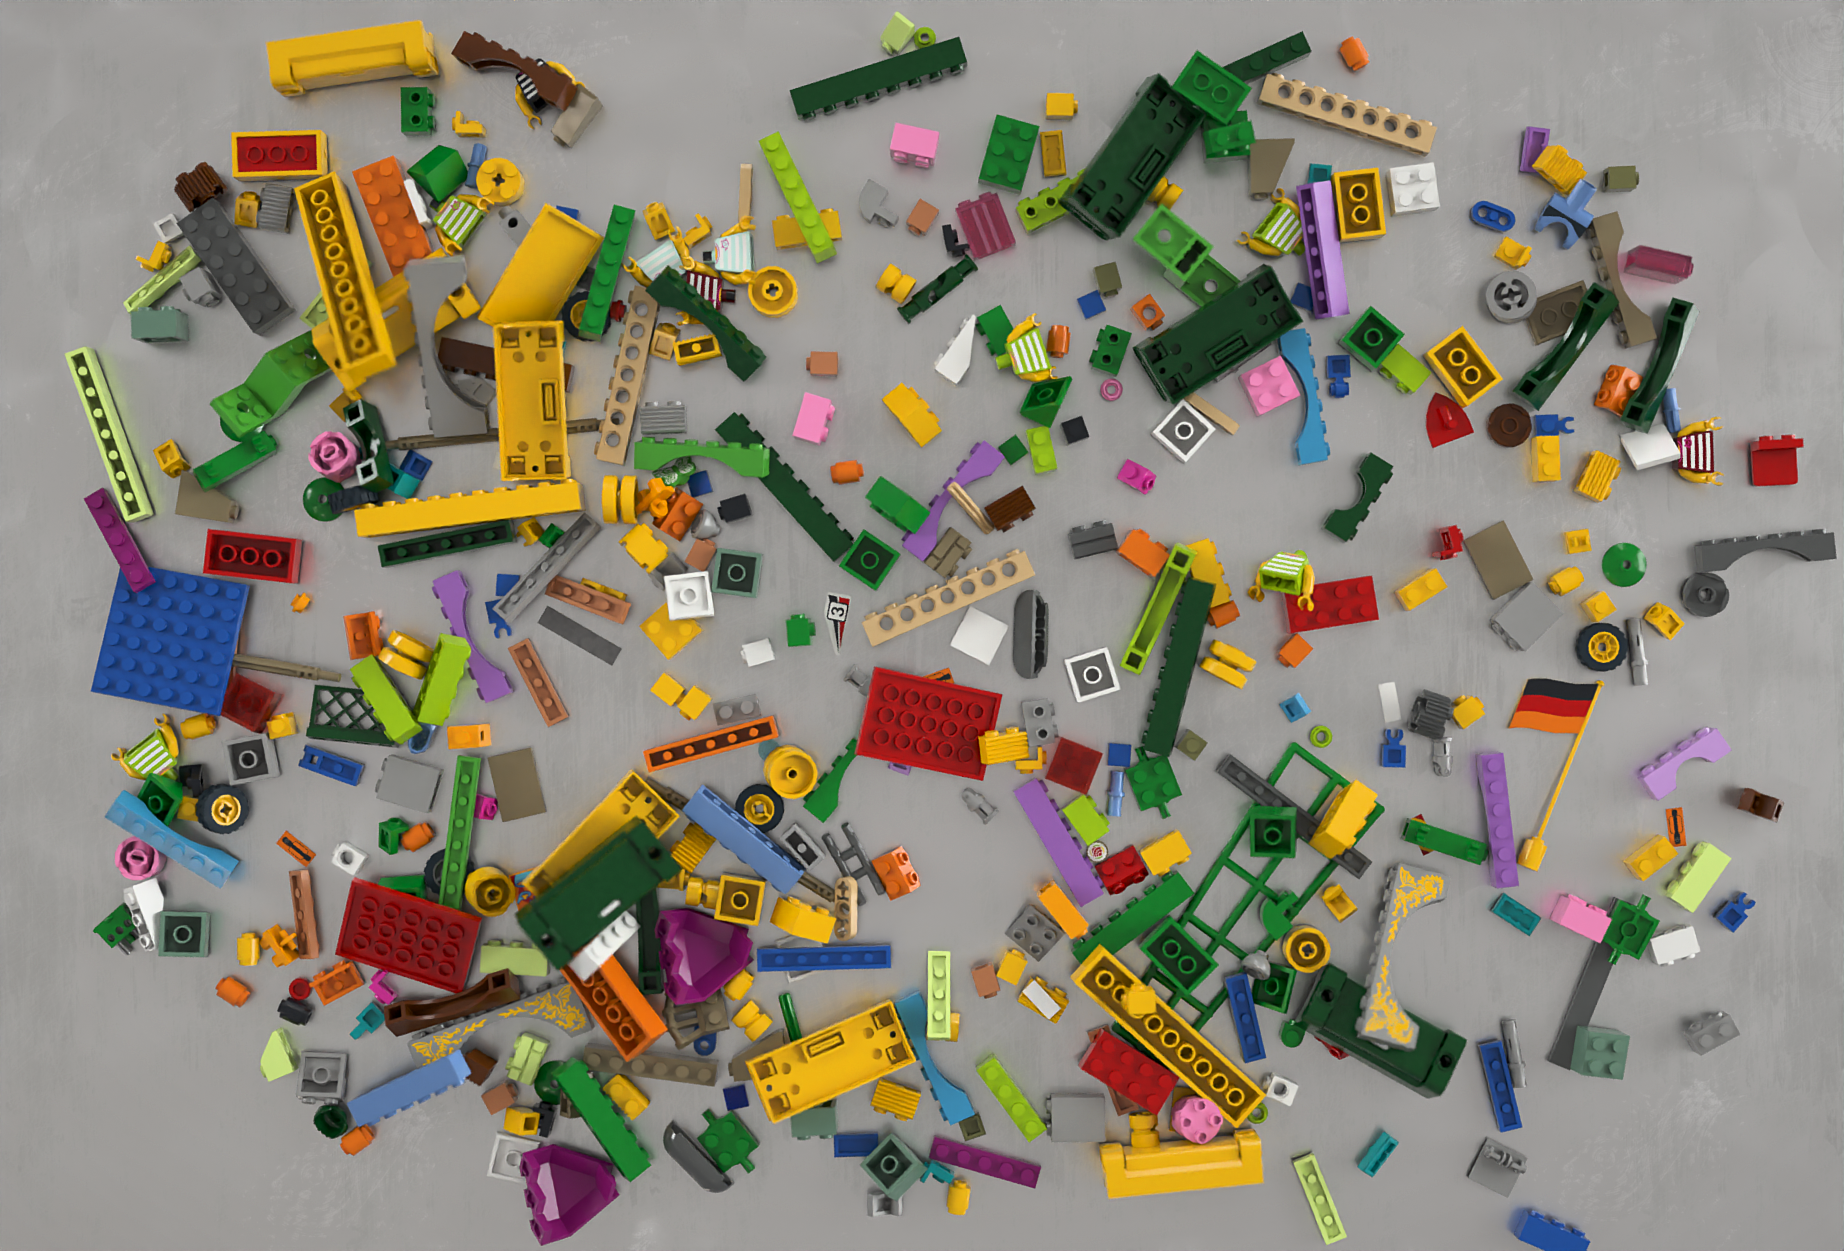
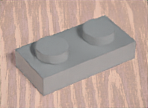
[713,694,761,725]

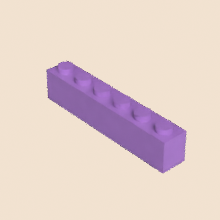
[1296,181,1350,319]
[1013,777,1105,907]

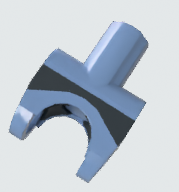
[1534,179,1597,250]

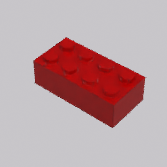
[203,529,303,584]
[1281,576,1379,633]
[1078,1028,1180,1116]

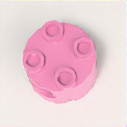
[308,431,362,483]
[115,836,166,880]
[1171,1094,1223,1144]

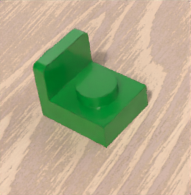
[378,818,409,855]

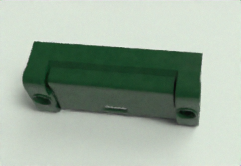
[1058,73,1207,241]
[1132,264,1304,405]
[515,815,683,971]
[1294,963,1467,1099]

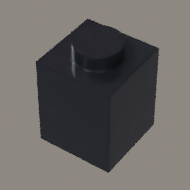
[1060,416,1090,446]
[717,494,753,523]

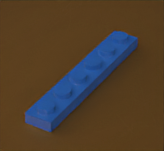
[757,945,891,972]

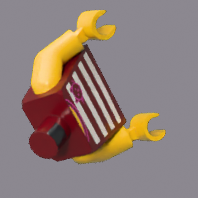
[676,256,736,326]
[1672,417,1725,486]

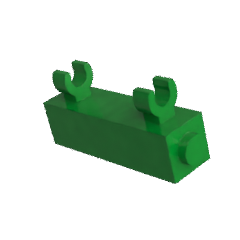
[193,430,278,493]
[1400,818,1488,866]

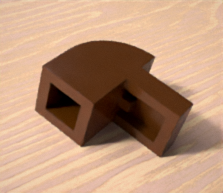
[1737,788,1784,823]

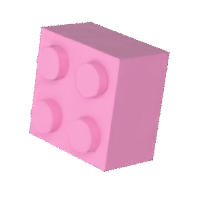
[890,123,939,168]
[1238,355,1300,417]
[793,392,835,446]
[1550,894,1612,943]

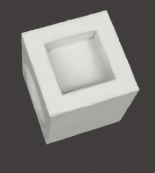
[740,638,776,667]
[331,842,370,876]
[1262,1072,1299,1106]

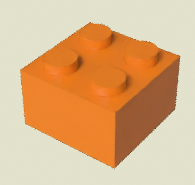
[1115,528,1170,578]

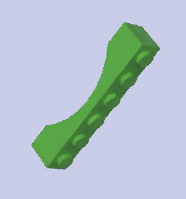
[634,437,770,477]

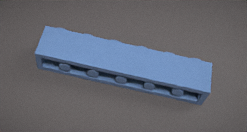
[681,784,806,895]
[347,1049,471,1127]

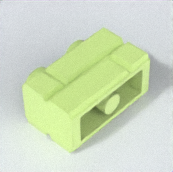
[505,1032,550,1086]

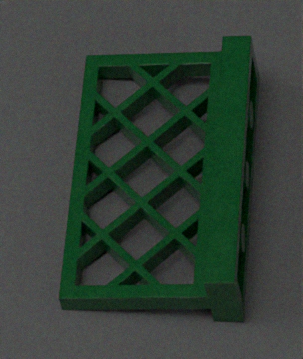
[306,685,404,748]

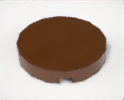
[1487,403,1532,448]

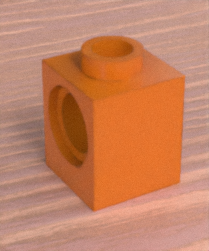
[1130,294,1165,331]
[1276,633,1313,668]

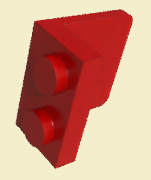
[1750,435,1804,486]

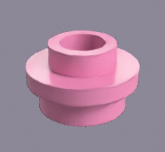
[1100,379,1123,401]

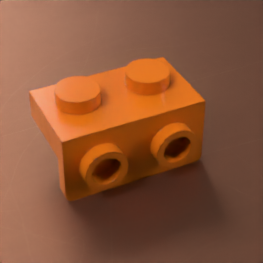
[1594,365,1643,417]
[652,487,704,541]
[343,611,383,660]
[871,846,921,901]
[309,960,365,1006]

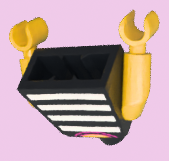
[515,58,585,129]

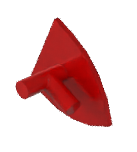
[1426,392,1474,448]

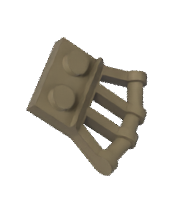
[662,988,730,1050]

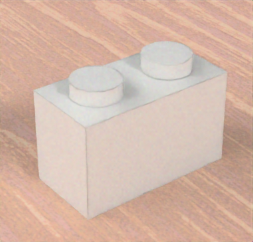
[1647,924,1701,967]

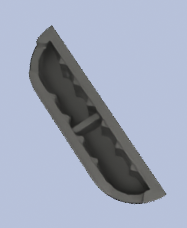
[1013,590,1049,679]
[663,1120,734,1193]

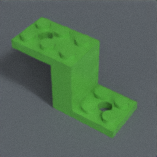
[1132,204,1241,307]
[210,330,332,438]

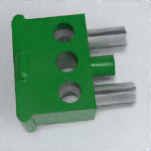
[93,903,140,956]

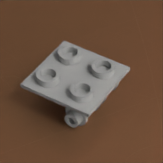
[1005,904,1065,962]
[1468,1138,1528,1198]

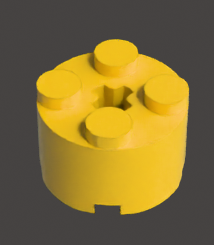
[476,158,525,207]
[618,523,668,574]
[464,866,515,917]
[1282,925,1331,973]

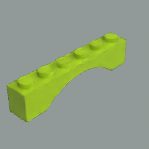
[759,131,837,264]
[1119,542,1198,675]

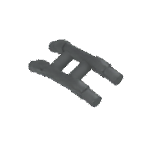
[822,823,886,906]

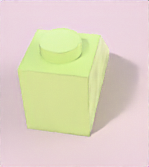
[881,11,915,55]
[260,1027,298,1082]

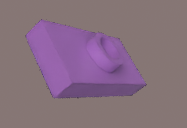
[1520,126,1550,173]

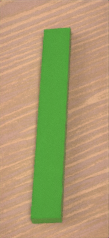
[438,755,481,911]

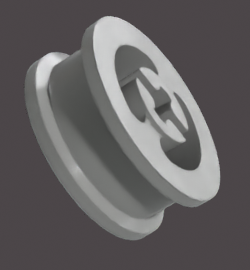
[1486,271,1537,323]

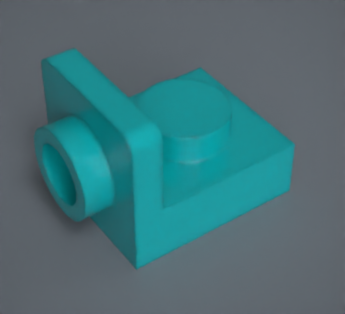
[920,1159,954,1184]

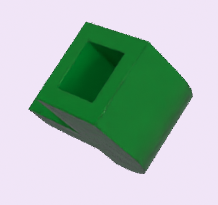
[1260,890,1299,941]

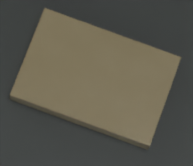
[1520,280,1588,346]
[1463,520,1534,600]
[487,747,547,822]

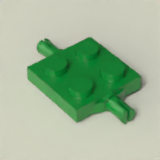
[1124,746,1182,819]
[1602,894,1660,965]
[697,1109,760,1174]

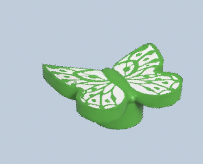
[652,456,696,487]

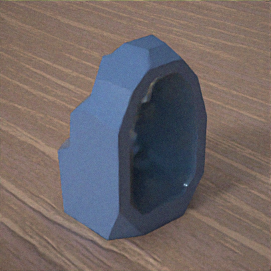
[408,722,439,754]

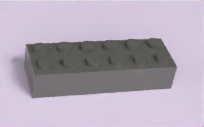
[176,198,295,335]

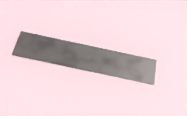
[538,606,622,666]

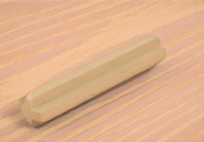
[947,482,994,534]

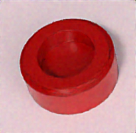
[289,977,313,1000]

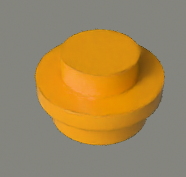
[290,592,310,614]

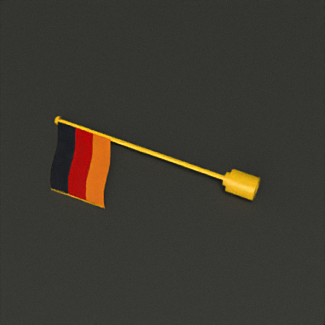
[1508,678,1605,872]

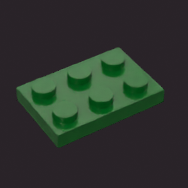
[1172,50,1252,126]

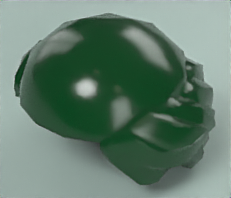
[313,1105,348,1139]

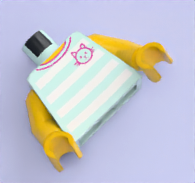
[703,216,757,285]
[621,226,689,287]

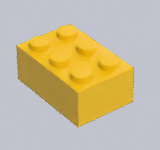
[1331,167,1386,243]
[1422,326,1503,408]
[1308,779,1378,859]

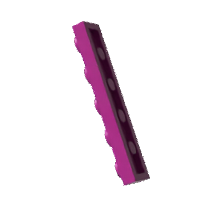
[84,487,156,593]
[929,1135,1041,1189]

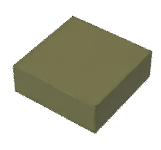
[958,1112,986,1142]

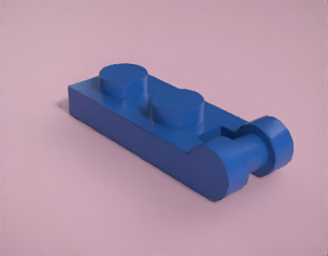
[298,744,364,786]

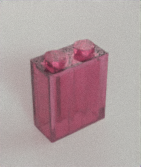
[955,192,1016,261]
[1623,245,1694,284]

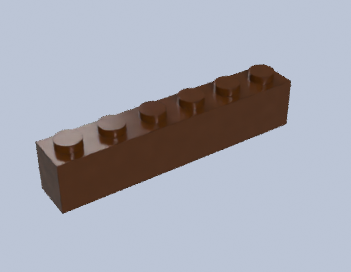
[438,337,575,393]

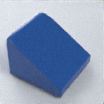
[399,450,433,481]
[687,470,713,498]

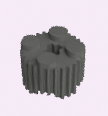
[1408,689,1454,740]

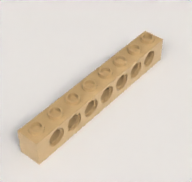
[1257,73,1437,157]
[594,285,661,466]
[862,549,1035,647]

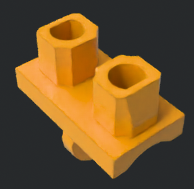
[635,478,675,518]
[259,924,299,967]

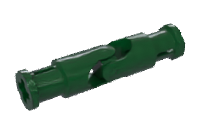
[897,254,978,324]

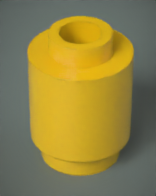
[1549,566,1584,596]
[180,713,216,740]
[237,933,260,966]
[723,969,755,1001]
[946,1180,971,1215]

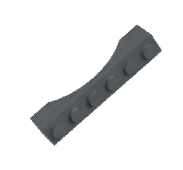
[1694,529,1837,573]

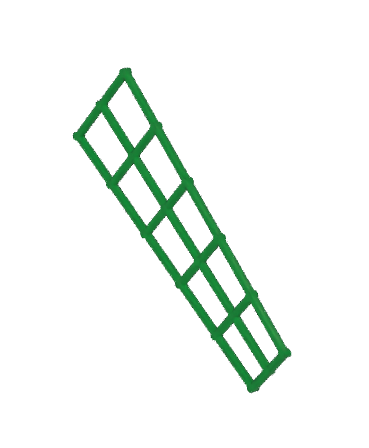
[1111,742,1385,1069]

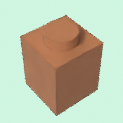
[906,199,939,236]
[806,351,838,376]
[684,538,717,572]
[971,962,1000,999]
[481,1080,518,1115]

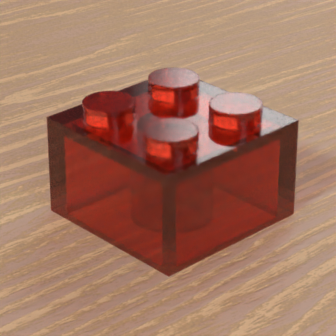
[220,673,282,734]
[1044,736,1103,795]

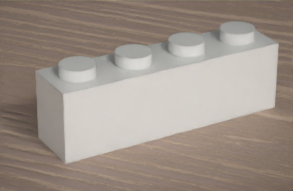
[568,911,641,980]

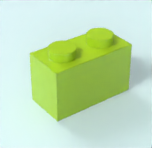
[1378,343,1432,395]
[1025,426,1058,475]
[1061,793,1110,846]

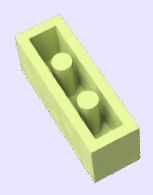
[1665,841,1732,913]
[480,940,550,976]

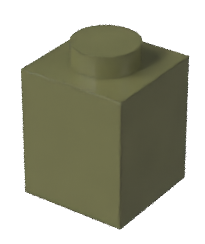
[1603,166,1639,193]
[1093,261,1122,298]
[1175,729,1208,761]

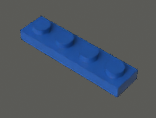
[1224,972,1266,1064]
[1478,1040,1522,1133]

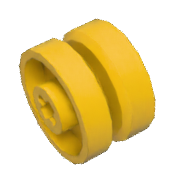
[748,266,798,318]
[602,475,639,524]
[378,630,434,680]
[1199,639,1257,689]
[763,745,818,799]

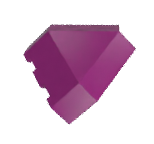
[655,908,754,1005]
[519,1144,619,1246]

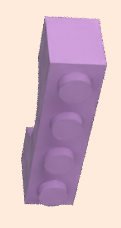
[1637,727,1732,801]

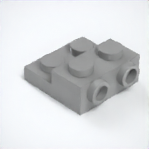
[296,1052,347,1105]

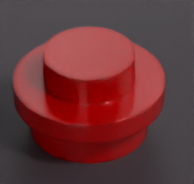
[610,300,627,322]

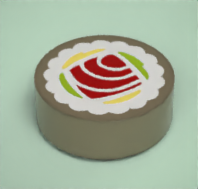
[1086,840,1108,863]

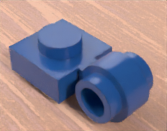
[1326,355,1351,398]

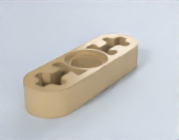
[738,163,753,224]
[1183,392,1240,435]
[834,876,858,941]

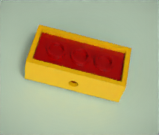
[231,130,328,181]

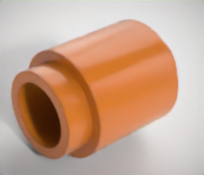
[1339,36,1370,71]
[1046,325,1071,358]
[830,460,864,485]
[1207,600,1240,629]
[400,822,435,852]
[215,976,251,1008]
[340,1124,375,1156]

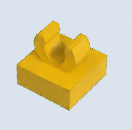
[516,517,545,546]
[1564,529,1592,554]

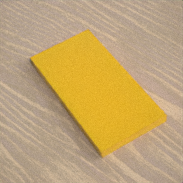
[477,203,604,337]

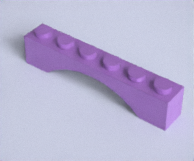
[901,440,1005,562]
[432,570,514,703]
[1476,752,1519,888]

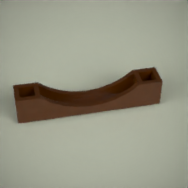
[451,31,578,112]
[384,968,521,1037]

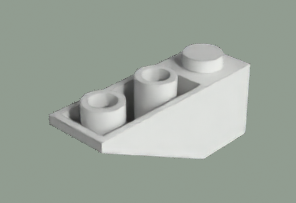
[934,314,976,386]
[123,878,164,952]

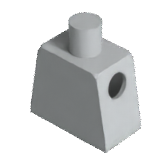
[498,206,531,248]

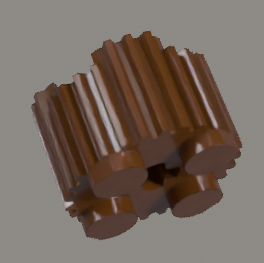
[174,162,228,212]

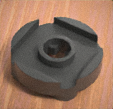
[1683,573,1729,617]

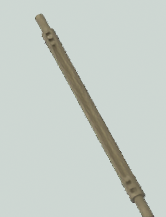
[385,418,620,451]
[232,653,341,682]
[645,777,849,911]

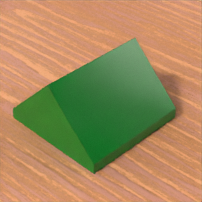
[407,145,468,203]
[1020,376,1072,428]
[137,773,183,827]
[1252,961,1297,1014]

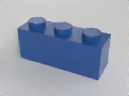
[1514,1210,1590,1251]

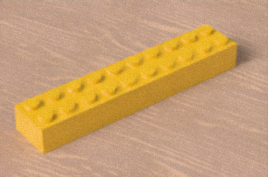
[294,171,396,382]
[354,479,586,538]
[1070,944,1266,1128]

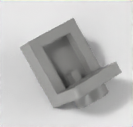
[648,553,688,591]
[867,1191,903,1217]

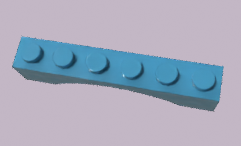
[1277,328,1330,466]
[105,790,239,889]
[895,990,975,1125]

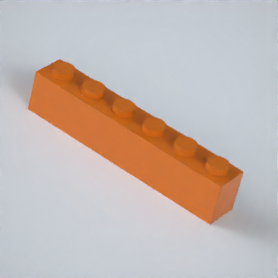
[643,715,779,773]

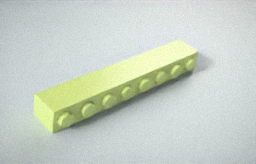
[65,346,154,523]

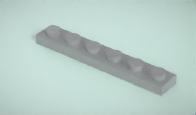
[493,512,601,624]

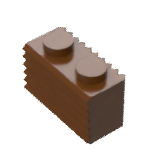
[984,485,1036,533]
[463,1048,498,1086]

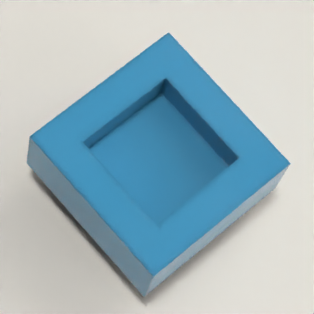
[1279,693,1311,723]

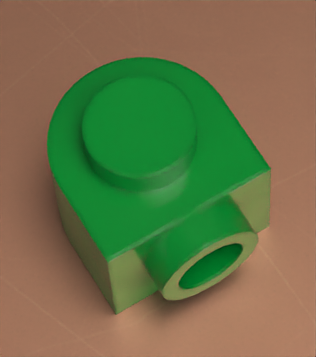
[1279,1019,1306,1048]

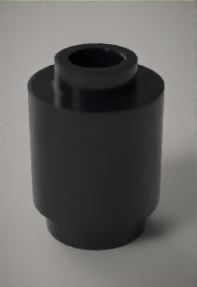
[277,997,313,1026]

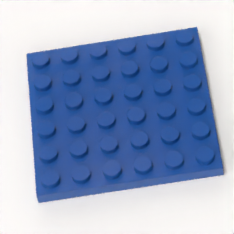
[91,567,250,716]

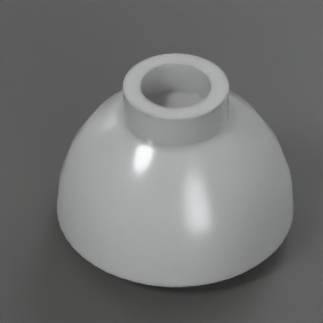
[691,509,720,539]
[1240,950,1271,980]

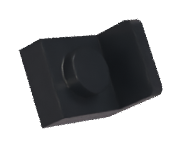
[942,224,969,257]
[179,764,204,798]
[532,1101,558,1138]

